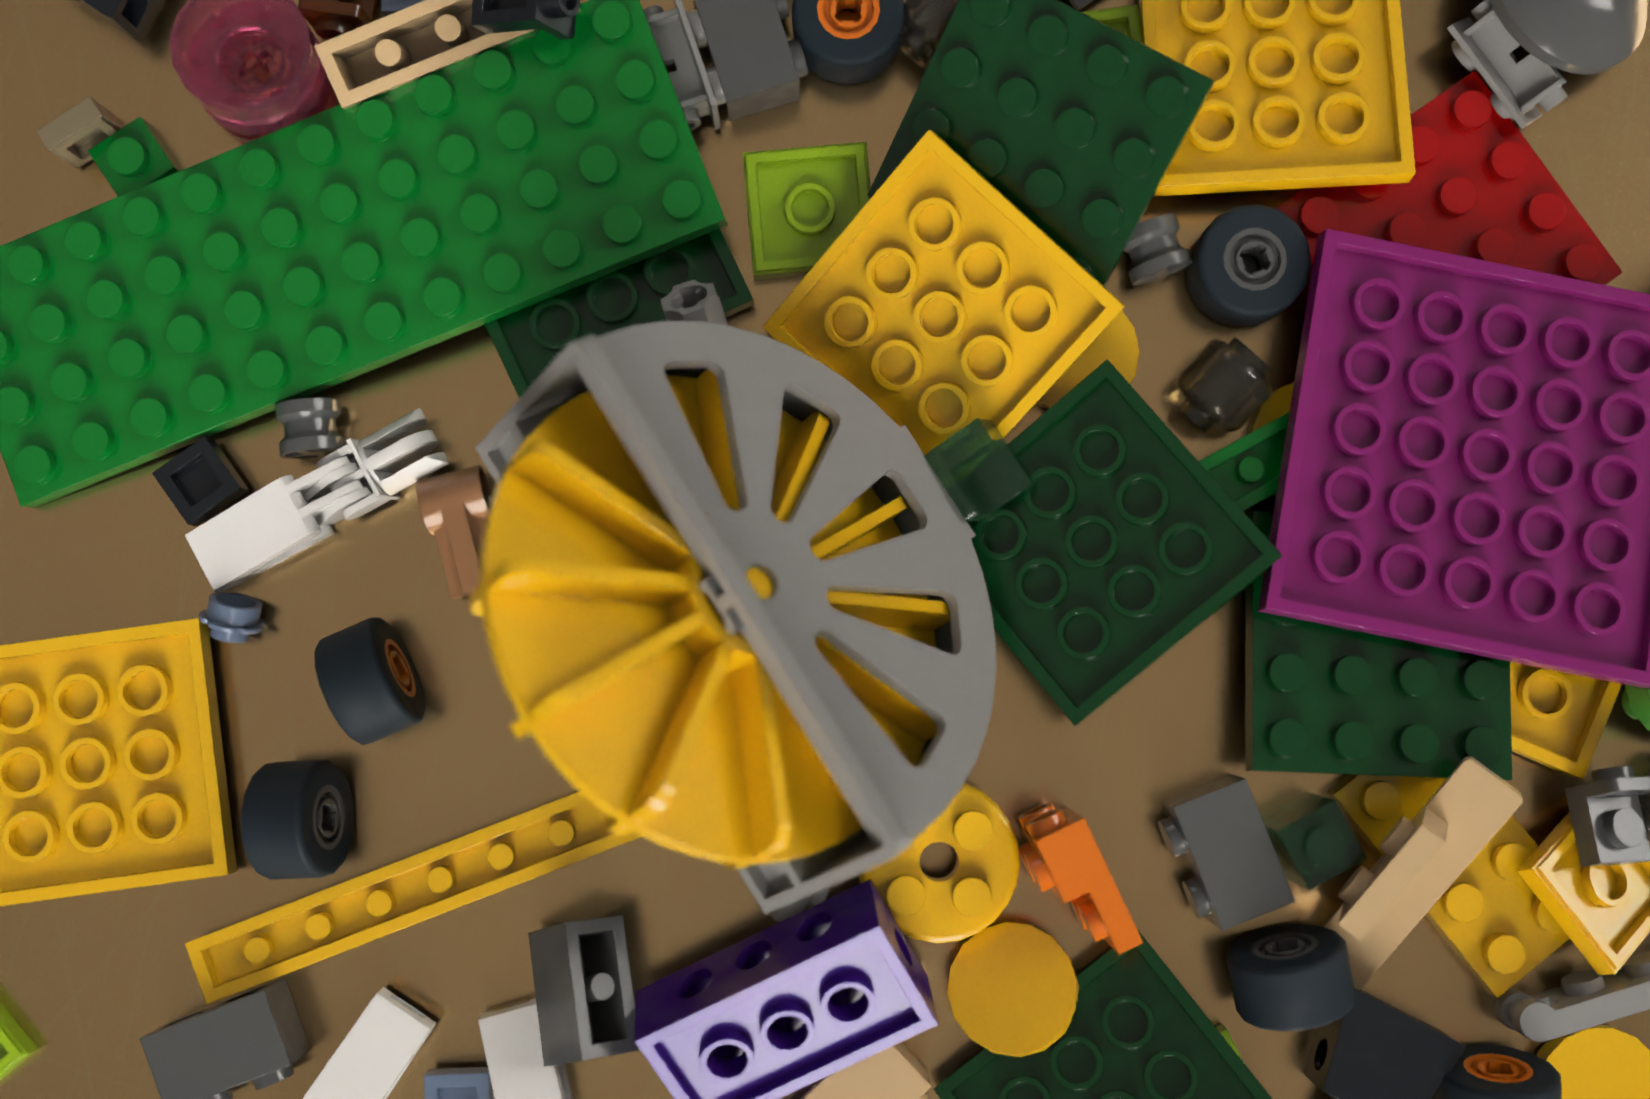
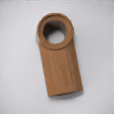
[416,464,493,599]

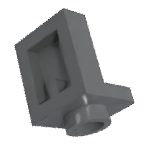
[1565,766,1650,867]

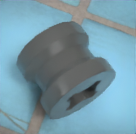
[1124,213,1193,286]
[275,397,345,459]

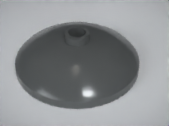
[1489,0,1647,75]

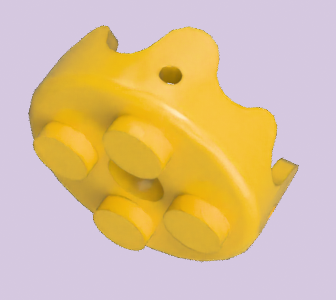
[859,783,1020,943]

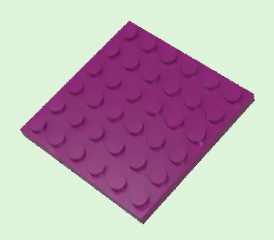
[1258,228,1650,688]

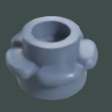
[199,592,264,643]

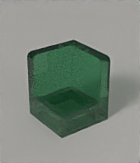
[924,418,1032,522]

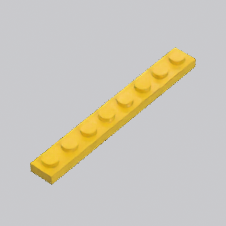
[184,791,643,1005]

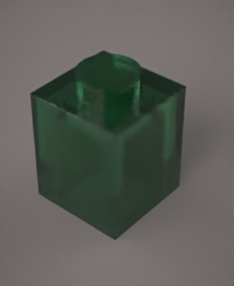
[1263,793,1367,890]

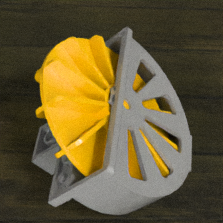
[470,321,996,914]

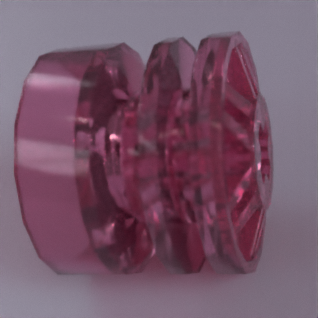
[170,0,334,143]

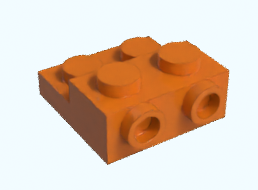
[1017,802,1143,955]

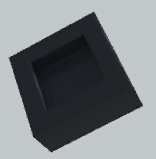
[152,436,249,527]

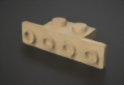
[1322,756,1523,990]

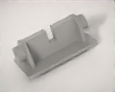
[644,0,725,130]
[1447,0,1569,129]

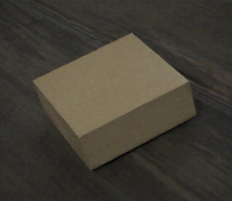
[36,96,123,168]

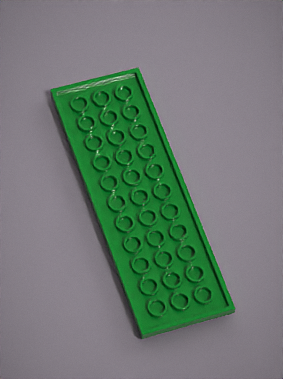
[0,0,728,508]

